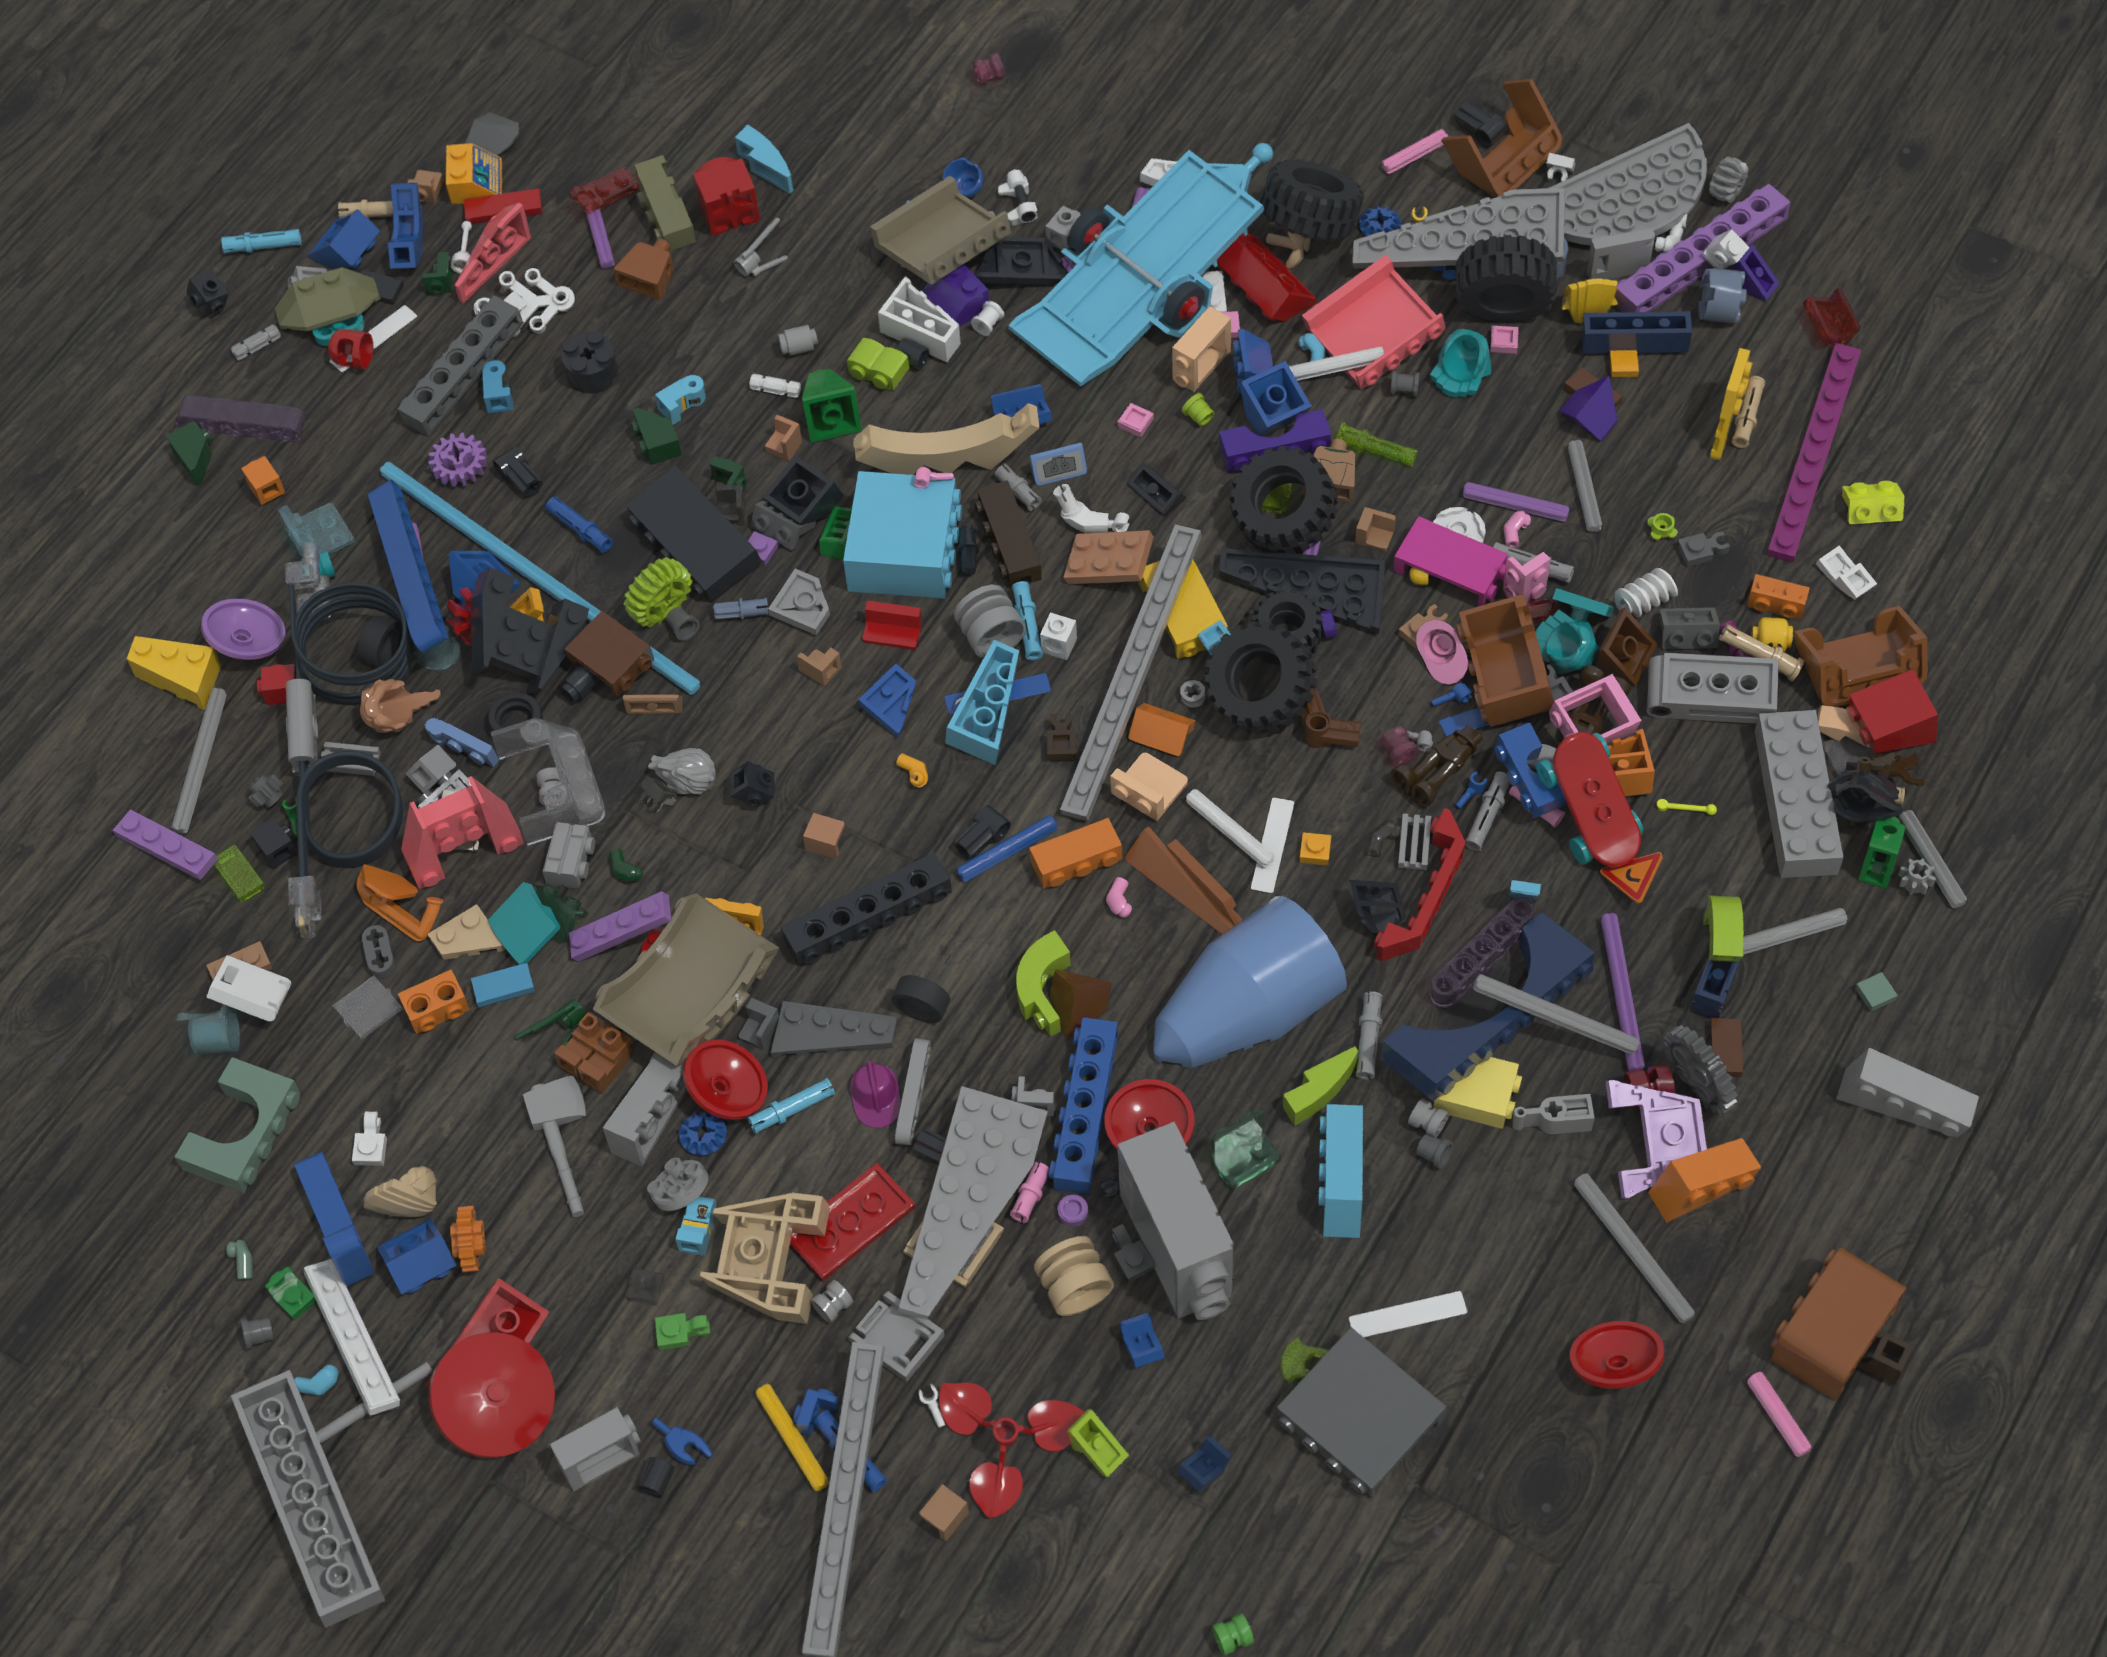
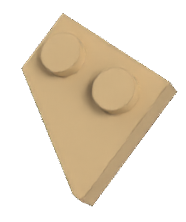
[427,904,506,960]

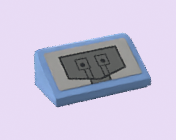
[1030,443,1087,486]

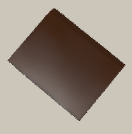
[1596,608,1657,687]

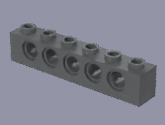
[398,295,524,437]

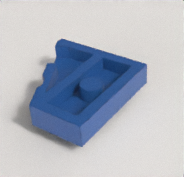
[858,664,916,738]

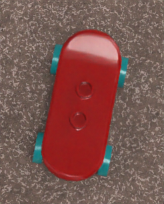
[1536,732,1643,867]

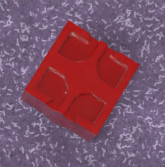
[693,157,760,236]

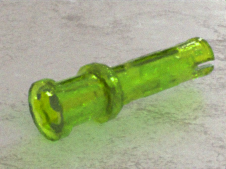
[1336,421,1418,466]

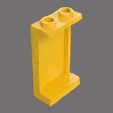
[1139,560,1228,659]

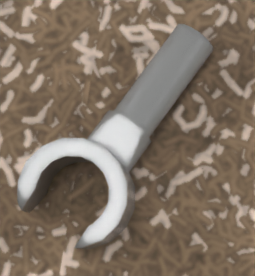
[1396,727,1433,753]

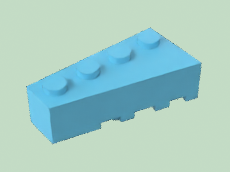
[945,640,1019,765]
[1319,1104,1363,1238]

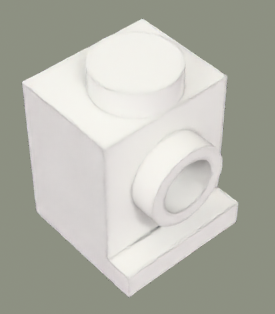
[1702,229,1749,269]

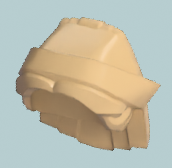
[364,1166,437,1217]

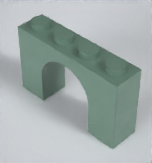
[175,1057,300,1193]

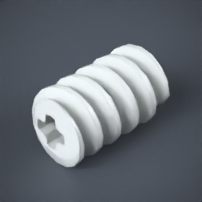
[1614,568,1678,618]

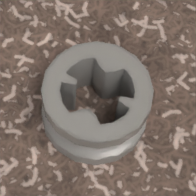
[1180,680,1206,708]

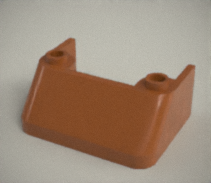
[1441,79,1562,198]

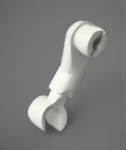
[1655,214,1687,253]

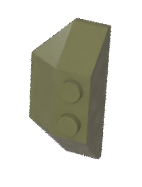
[275,267,380,331]

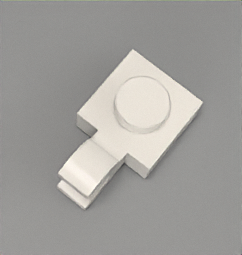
[352,1112,387,1166]

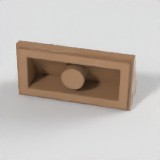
[623,695,683,714]

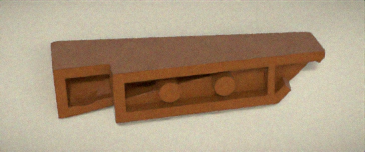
[1125,826,1243,934]

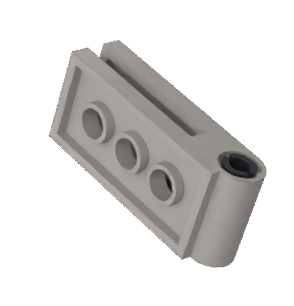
[1647,653,1779,724]

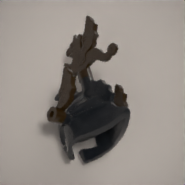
[1827,752,1925,827]

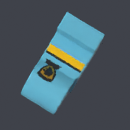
[655,375,706,425]
[676,1196,716,1256]

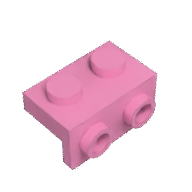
[1503,552,1551,602]

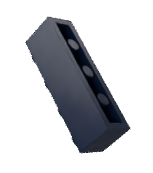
[1581,312,1692,354]

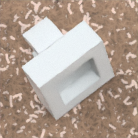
[1547,153,1576,182]

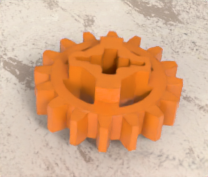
[450,1206,486,1272]

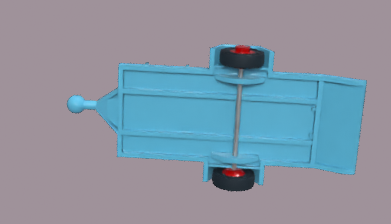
[1008,143,1273,386]

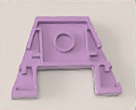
[1605,1080,1707,1199]

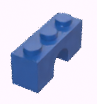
[1494,723,1566,818]

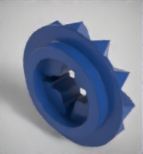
[1359,205,1401,236]
[679,1111,727,1156]

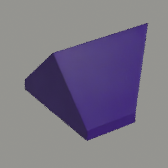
[1734,244,1779,301]
[1560,376,1618,442]

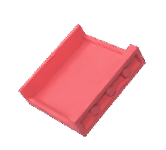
[1302,255,1446,390]

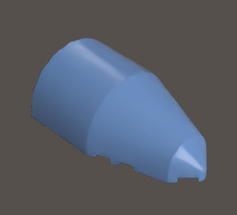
[1153,896,1347,1068]

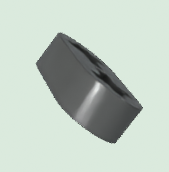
[362,925,395,979]

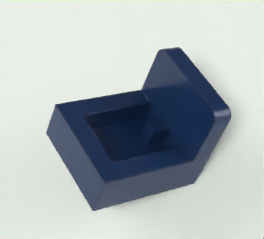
[1177,1436,1232,1493]

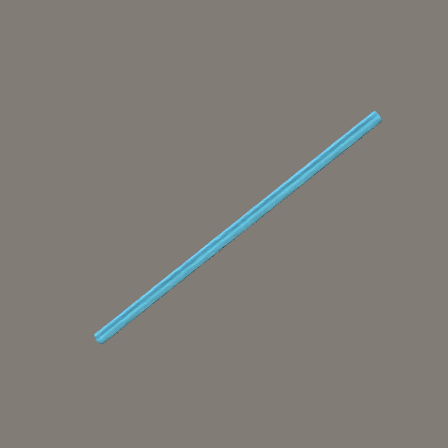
[380,462,700,694]

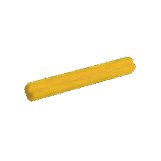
[756,1384,829,1491]

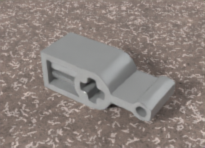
[1512,1094,1594,1134]

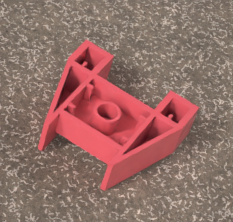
[401,776,524,890]

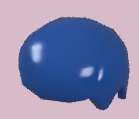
[942,158,984,199]

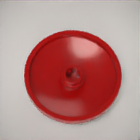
[429,1332,555,1458]

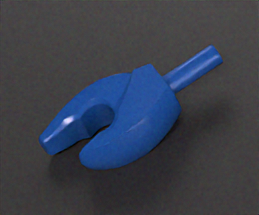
[652,1417,713,1465]

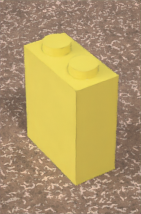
[1433,1057,1522,1129]

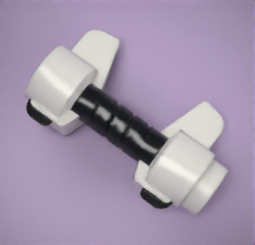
[998,170,1039,226]

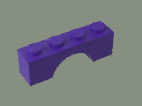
[1219,409,1332,472]

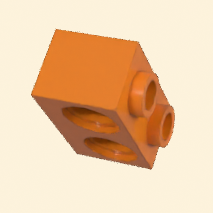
[398,969,470,1034]

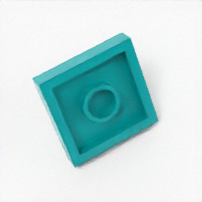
[1552,588,1614,622]

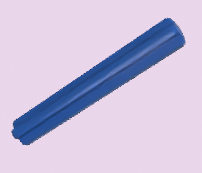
[957,815,1057,882]

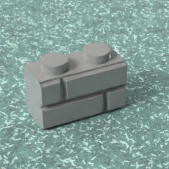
[543,822,595,889]

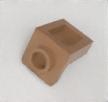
[407,170,444,203]

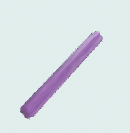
[1601,913,1645,1070]

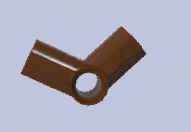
[1300,688,1361,747]

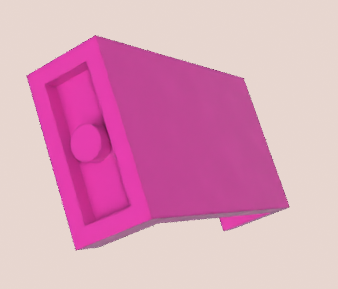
[1393,516,1508,607]

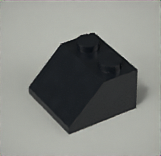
[762,456,844,525]

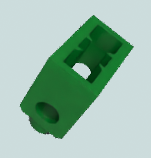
[1858,817,1906,889]

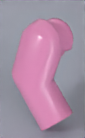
[1503,511,1531,548]

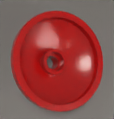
[683,1040,768,1120]
[1105,1079,1194,1151]
[1570,1321,1665,1389]

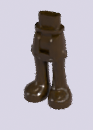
[1559,665,1631,743]
[1390,726,1483,807]

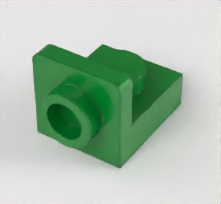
[265,1266,317,1321]

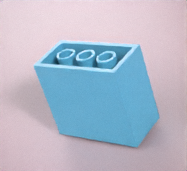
[843,471,962,599]

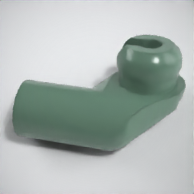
[227,1240,253,1280]

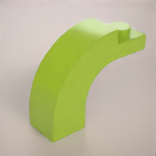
[1703,895,1743,962]
[1016,930,1071,1037]

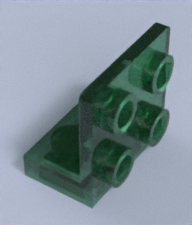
[1211,1108,1281,1190]

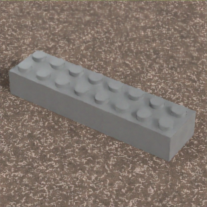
[231,1370,385,1628]

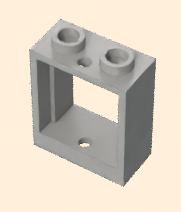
[550,1407,641,1492]

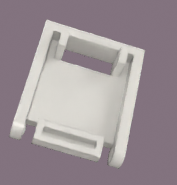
[207,955,291,1021]

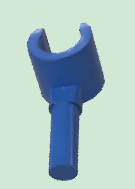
[1431,683,1472,707]
[1455,772,1487,809]

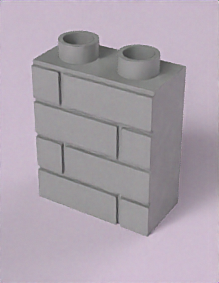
[1118,1122,1233,1320]

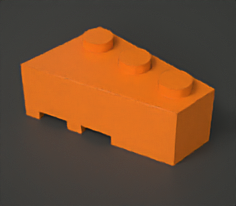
[1648,1138,1761,1223]

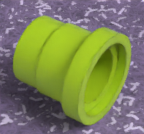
[1181,393,1215,426]

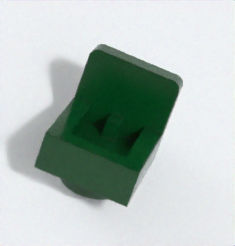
[710,456,747,501]

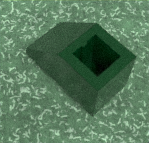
[630,408,682,465]

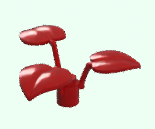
[939,1383,1085,1518]

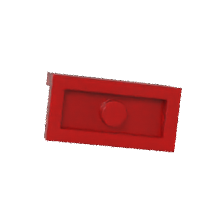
[862,600,923,650]

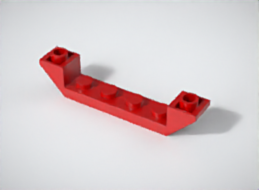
[1374,808,1466,961]

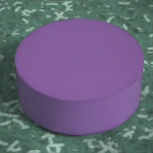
[1058,1195,1088,1227]

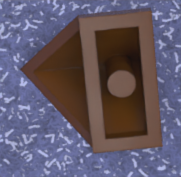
[1050,969,1112,1041]

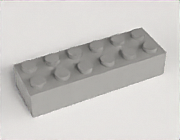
[1755,710,1843,878]

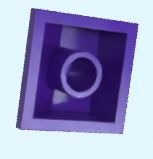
[922,264,989,327]

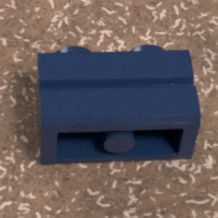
[1691,958,1740,1018]

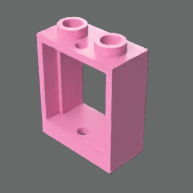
[1549,674,1641,745]

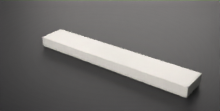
[304,1259,400,1416]

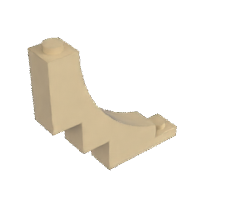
[853,403,1039,475]

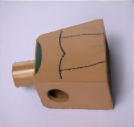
[1302,439,1355,503]

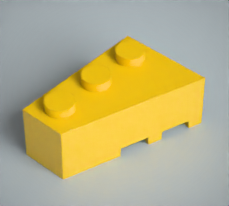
[127,636,221,711]

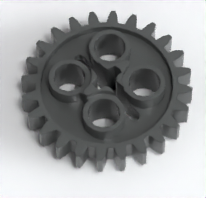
[1663,1025,1738,1115]

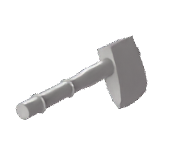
[523,1076,586,1217]

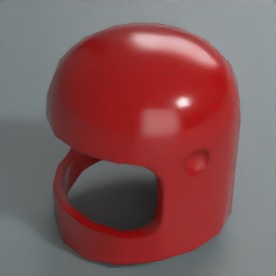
[328,329,374,370]

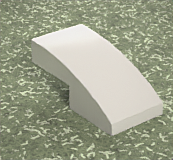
[1816,546,1877,600]

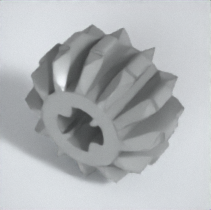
[1710,156,1748,203]

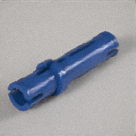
[545,496,613,553]
[813,1410,888,1493]

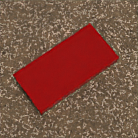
[790,1163,916,1282]

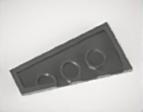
[771,1001,898,1058]

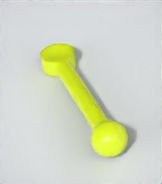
[1656,799,1717,815]

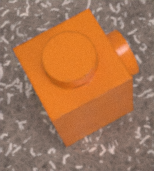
[241,456,285,505]

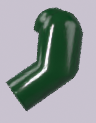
[609,849,643,882]

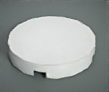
[1434,507,1486,543]

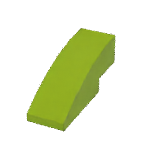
[1283,1047,1358,1126]

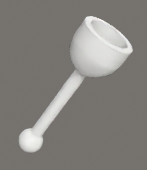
[451,221,472,274]

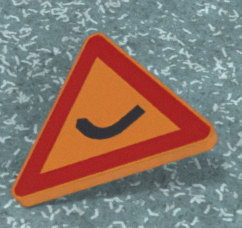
[1600,852,1663,904]

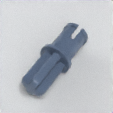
[713,598,768,620]

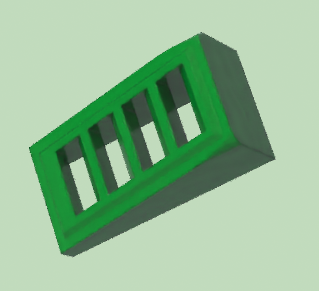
[819,506,852,559]

